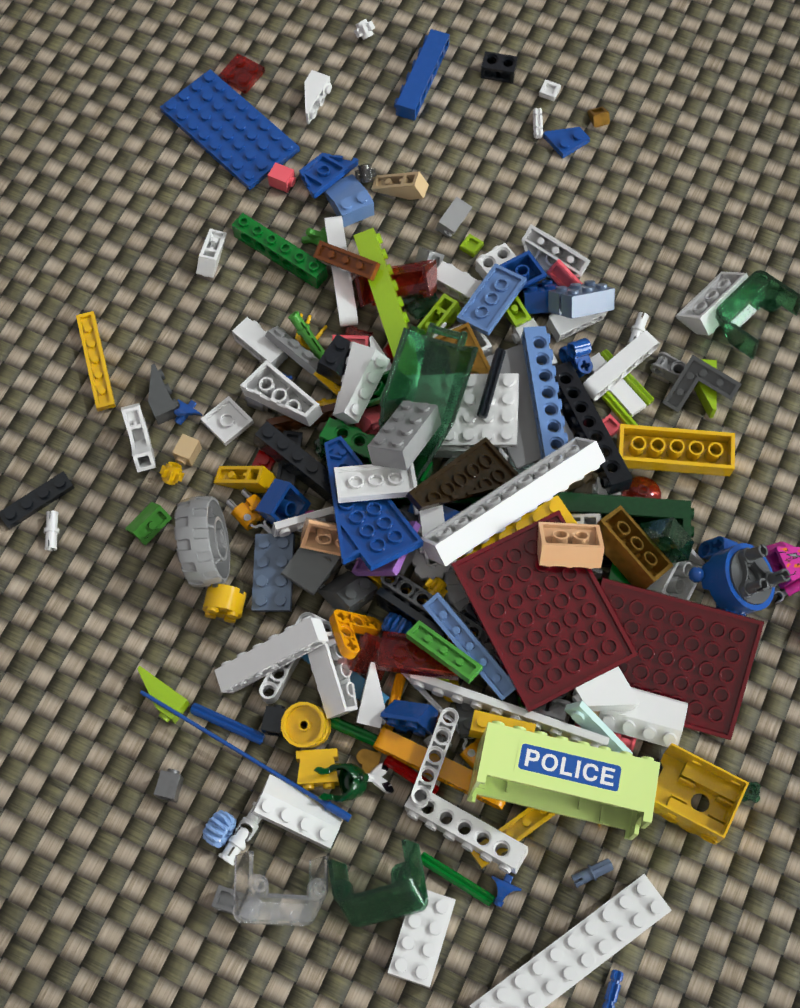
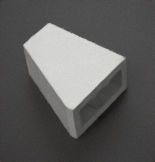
[572,666,640,711]

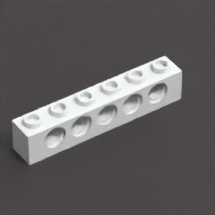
[404,792,528,874]

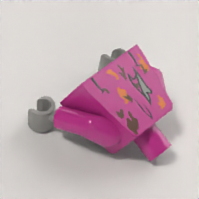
[766,541,800,604]

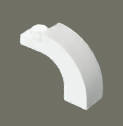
[121,403,156,472]

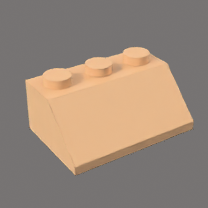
[300,517,358,560]
[537,522,605,569]

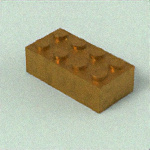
[596,505,674,589]

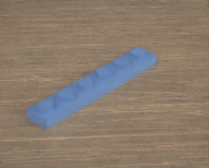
[422,592,515,701]

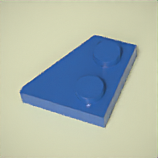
[543,127,590,158]

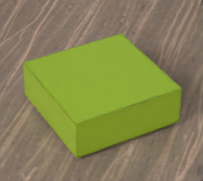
[459,234,484,258]

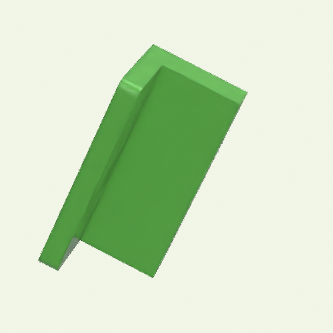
[125,502,172,546]

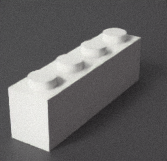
[333,341,390,425]
[307,631,358,719]

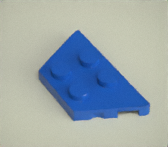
[299,153,358,199]

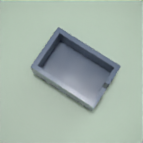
[548,280,615,319]

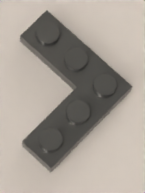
[663,355,742,413]

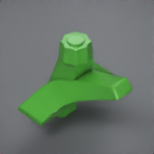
[301,227,328,246]

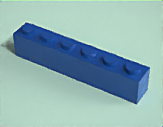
[394,29,450,121]

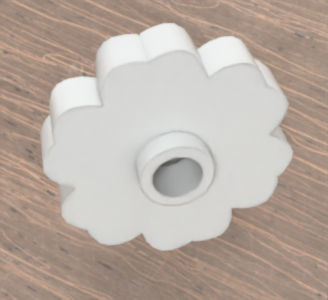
[412,551,451,581]

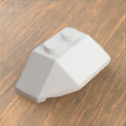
[522,224,590,279]

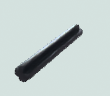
[477,348,506,419]

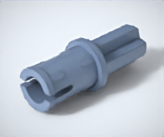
[571,858,614,888]

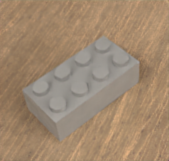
[367,400,442,470]

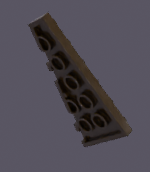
[406,437,519,511]

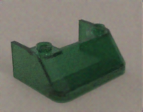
[715,270,800,359]
[328,839,429,927]

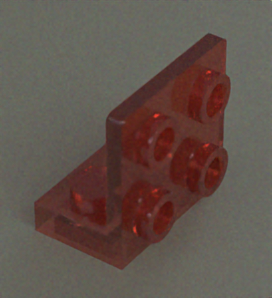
[349,632,396,682]

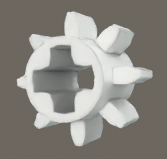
[354,19,375,40]

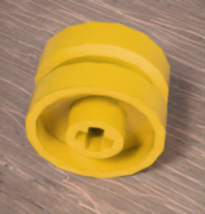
[281,702,331,749]

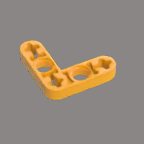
[329,609,382,659]

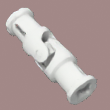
[218,801,262,866]

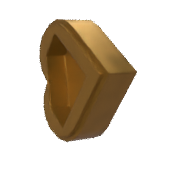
[356,749,382,773]

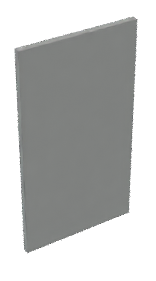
[486,344,575,470]

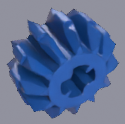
[381,612,414,643]

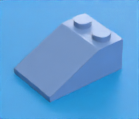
[323,174,375,227]

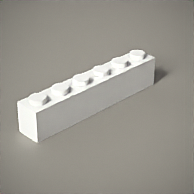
[214,616,329,693]

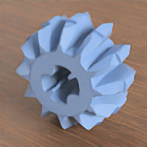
[203,810,237,848]

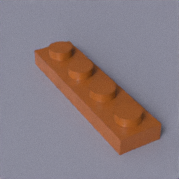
[313,240,381,281]

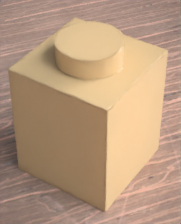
[172,434,202,467]

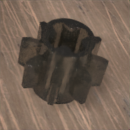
[355,164,377,183]

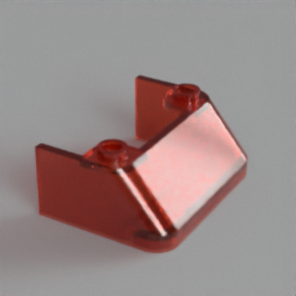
[355,259,437,307]

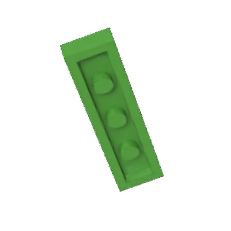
[406,620,483,684]

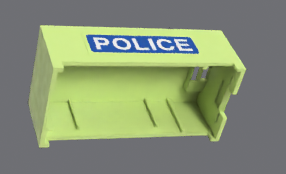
[467,721,660,840]

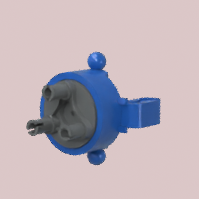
[688,536,790,616]

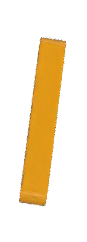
[373,728,506,810]

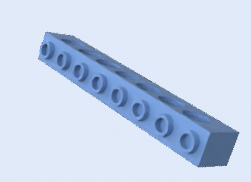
[521,326,568,459]

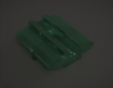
[402,283,439,320]

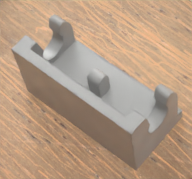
[435,197,472,238]

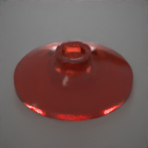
[623,476,661,499]

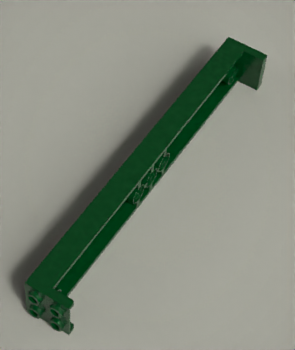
[391,482,694,545]

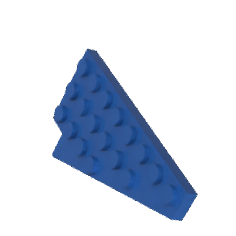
[324,436,424,571]

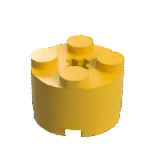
[202,584,247,623]

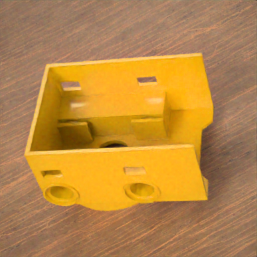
[653,743,749,845]

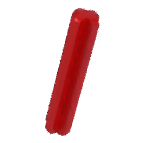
[384,755,439,795]

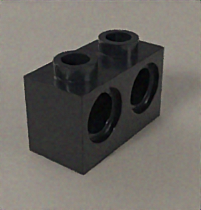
[481,51,518,83]

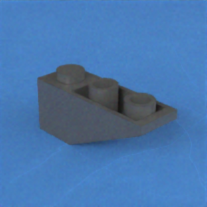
[148,364,179,425]

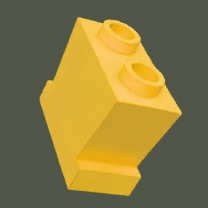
[296,748,339,791]

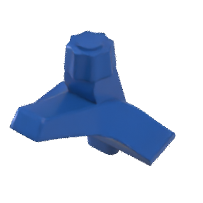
[174,399,202,425]
[491,873,522,907]

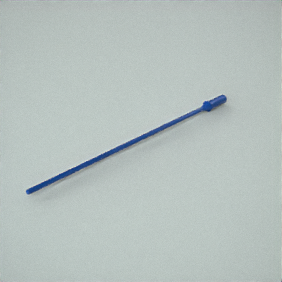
[140,690,352,822]

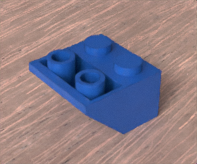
[520,280,557,314]
[380,700,439,736]

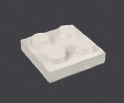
[201,396,254,446]

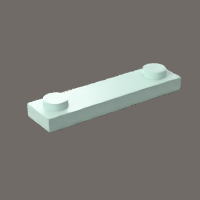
[565,701,633,754]

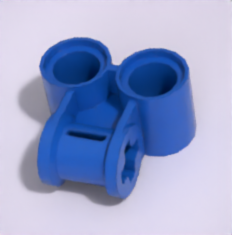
[559,338,593,378]

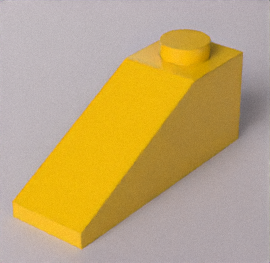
[214,466,276,493]

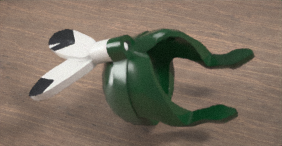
[314,762,394,802]

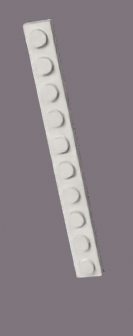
[410,670,610,748]

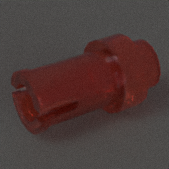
[345,326,373,343]

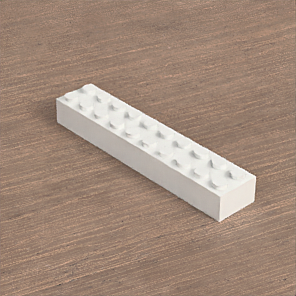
[421,437,605,566]
[469,874,672,1008]

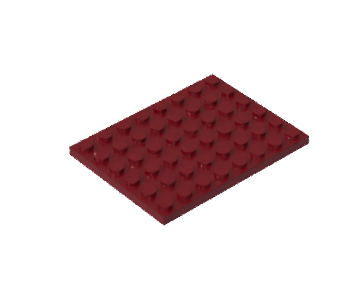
[451,510,638,713]
[571,577,764,740]

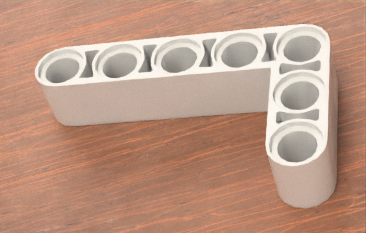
[259,612,332,704]

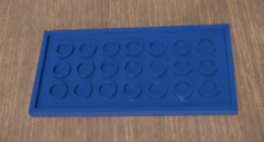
[160,69,300,191]

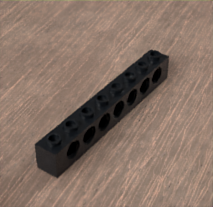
[555,361,633,495]

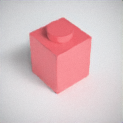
[267,162,296,193]

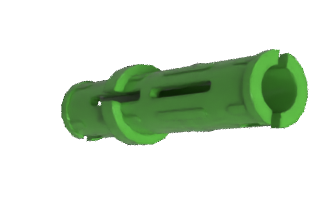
[288,311,325,360]

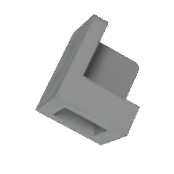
[415,247,444,271]

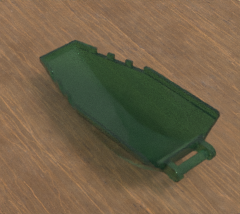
[379,322,478,484]

